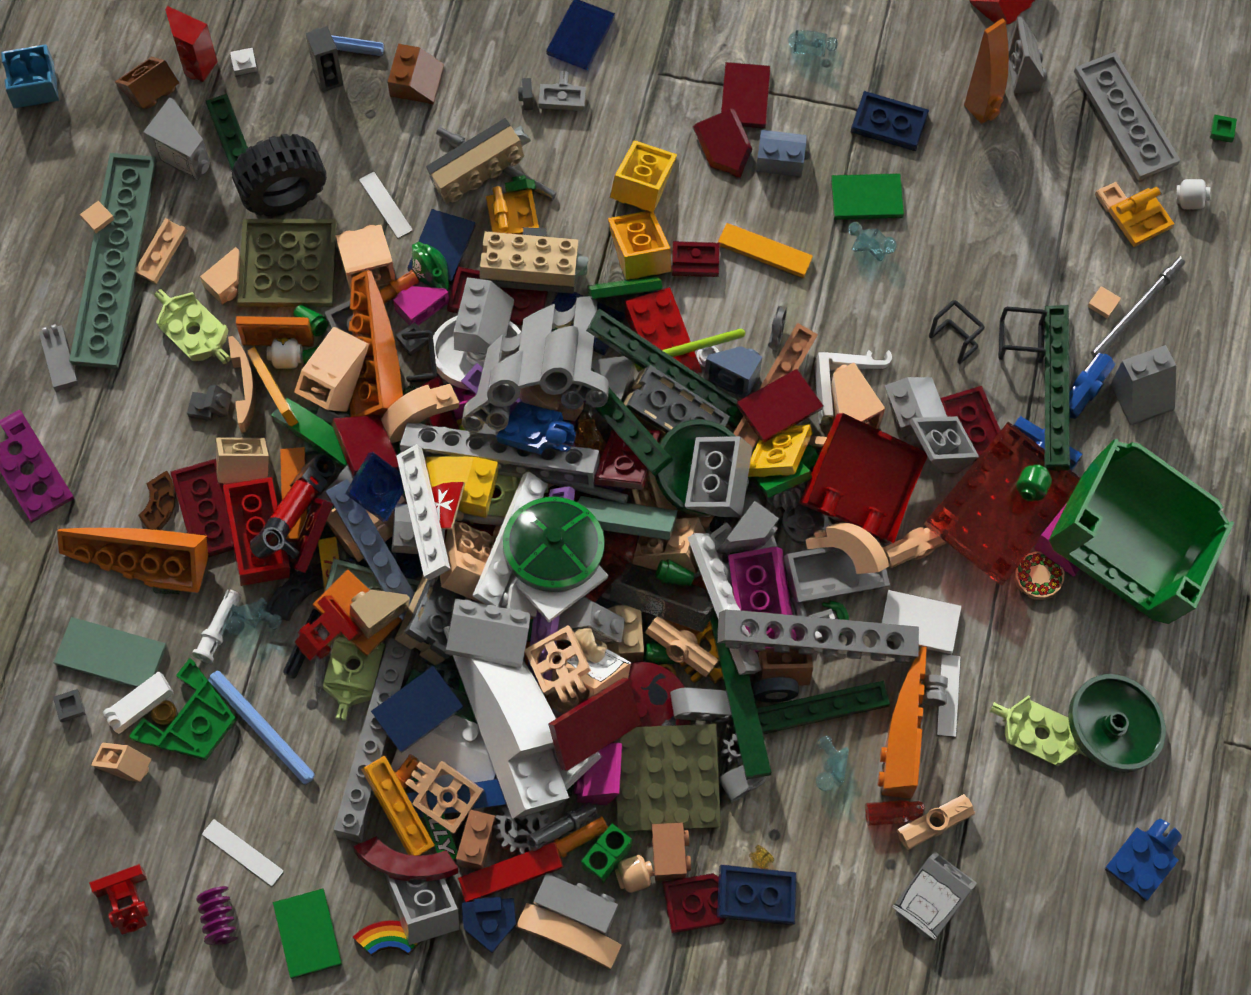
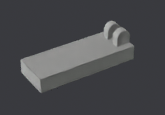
[39,324,79,391]

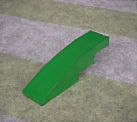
[271,398,348,467]

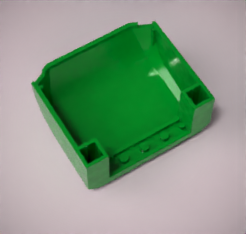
[1049,439,1234,624]

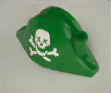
[412,242,449,291]

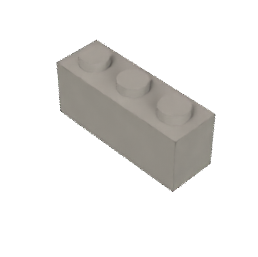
[533,873,618,936]

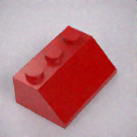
[969,0,1035,25]
[165,6,218,82]

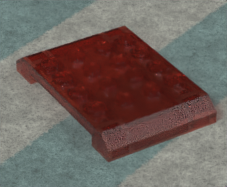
[924,422,1081,586]

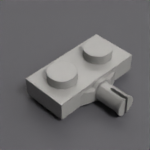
[539,71,586,111]

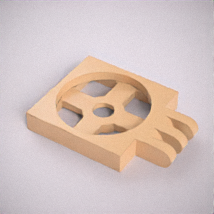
[525,625,591,703]
[406,761,484,833]

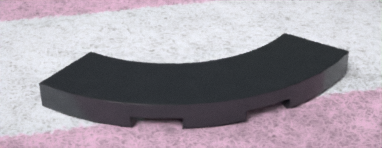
[265,559,359,621]

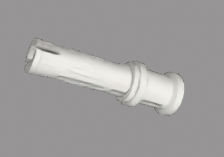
[192,589,242,664]

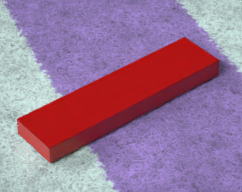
[458,842,564,902]

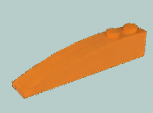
[964,18,1009,124]
[349,270,403,419]
[57,528,208,593]
[877,646,927,799]

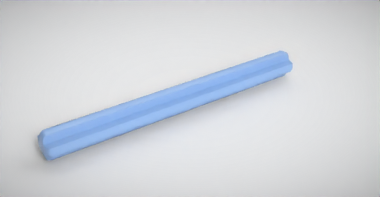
[208,670,315,785]

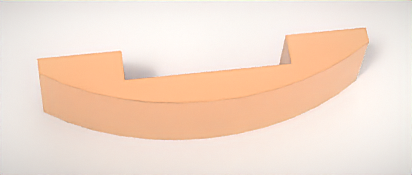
[228,336,256,433]
[516,903,622,969]

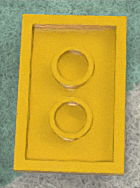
[748,425,813,477]

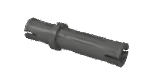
[526,802,597,851]

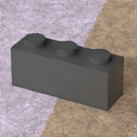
[306,26,344,92]

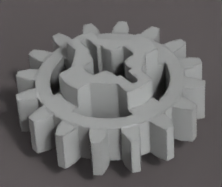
[494,806,549,855]

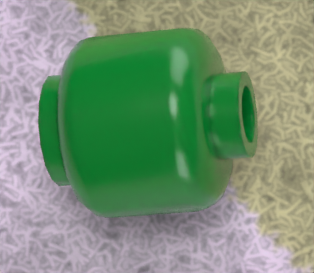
[1016,465,1052,501]

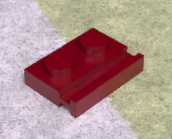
[672,241,720,277]

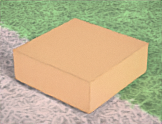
[1095,182,1127,212]
[80,201,114,233]
[1087,286,1121,319]

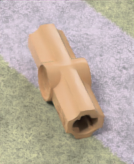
[883,519,957,568]
[645,616,719,677]
[897,794,975,850]

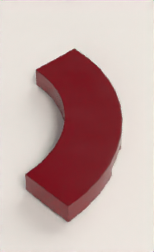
[353,836,459,882]

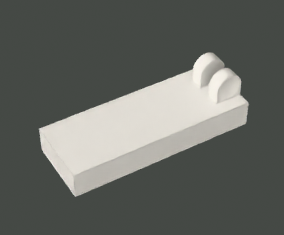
[103,671,174,734]

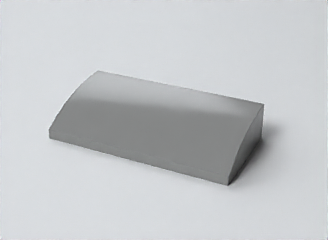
[784,538,890,603]

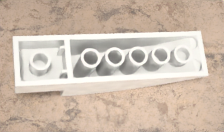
[444,626,569,819]

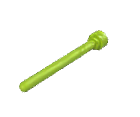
[634,329,745,372]

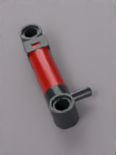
[250,454,335,559]

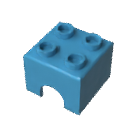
[1,44,59,108]

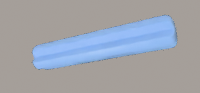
[331,35,384,56]

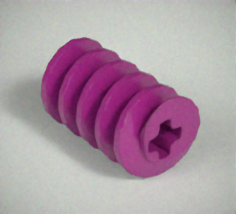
[196,886,238,945]

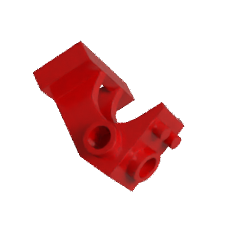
[294,595,364,661]
[89,864,149,935]

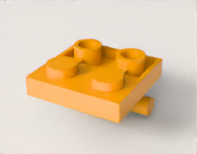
[486,186,539,235]
[1108,187,1174,247]

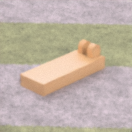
[135,218,188,284]

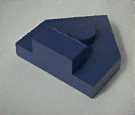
[462,897,516,953]

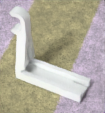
[814,350,892,425]

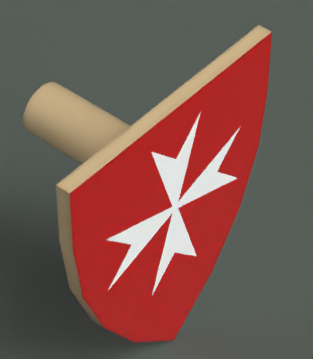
[432,482,465,529]

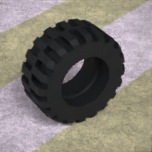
[232,134,327,216]

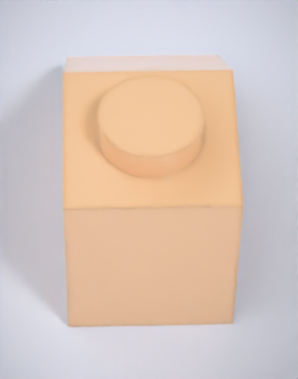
[200,247,240,305]
[91,743,151,782]

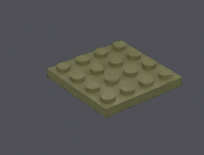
[237,219,337,307]
[614,724,721,831]

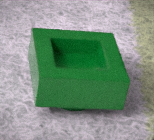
[1210,114,1237,143]
[505,175,536,192]

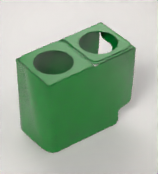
[581,824,633,883]

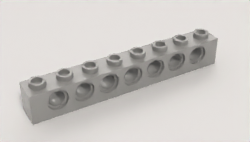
[400,422,600,489]
[717,609,919,663]
[334,638,415,843]

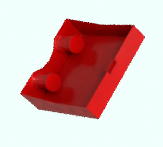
[799,413,928,543]

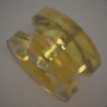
[749,845,775,869]

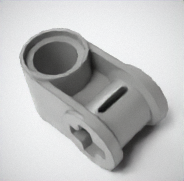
[719,765,767,802]

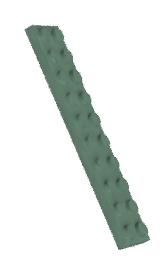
[69,153,157,369]

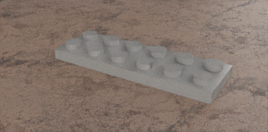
[1074,52,1180,181]

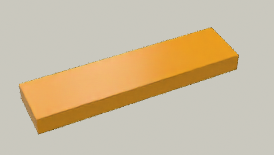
[718,223,813,278]
[247,346,298,427]
[361,756,435,856]

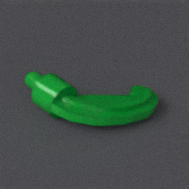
[822,601,849,635]

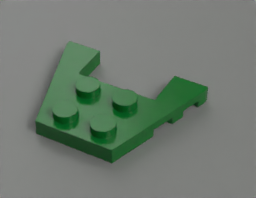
[129,658,237,761]

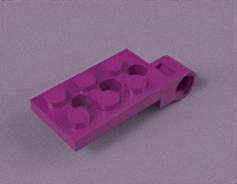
[0,409,74,523]

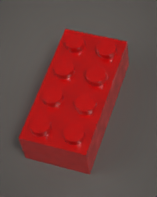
[624,287,702,376]
[223,477,290,586]

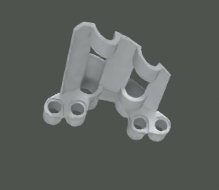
[462,296,609,433]

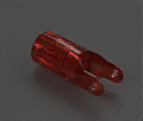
[865,800,925,826]

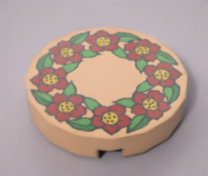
[1014,551,1064,600]

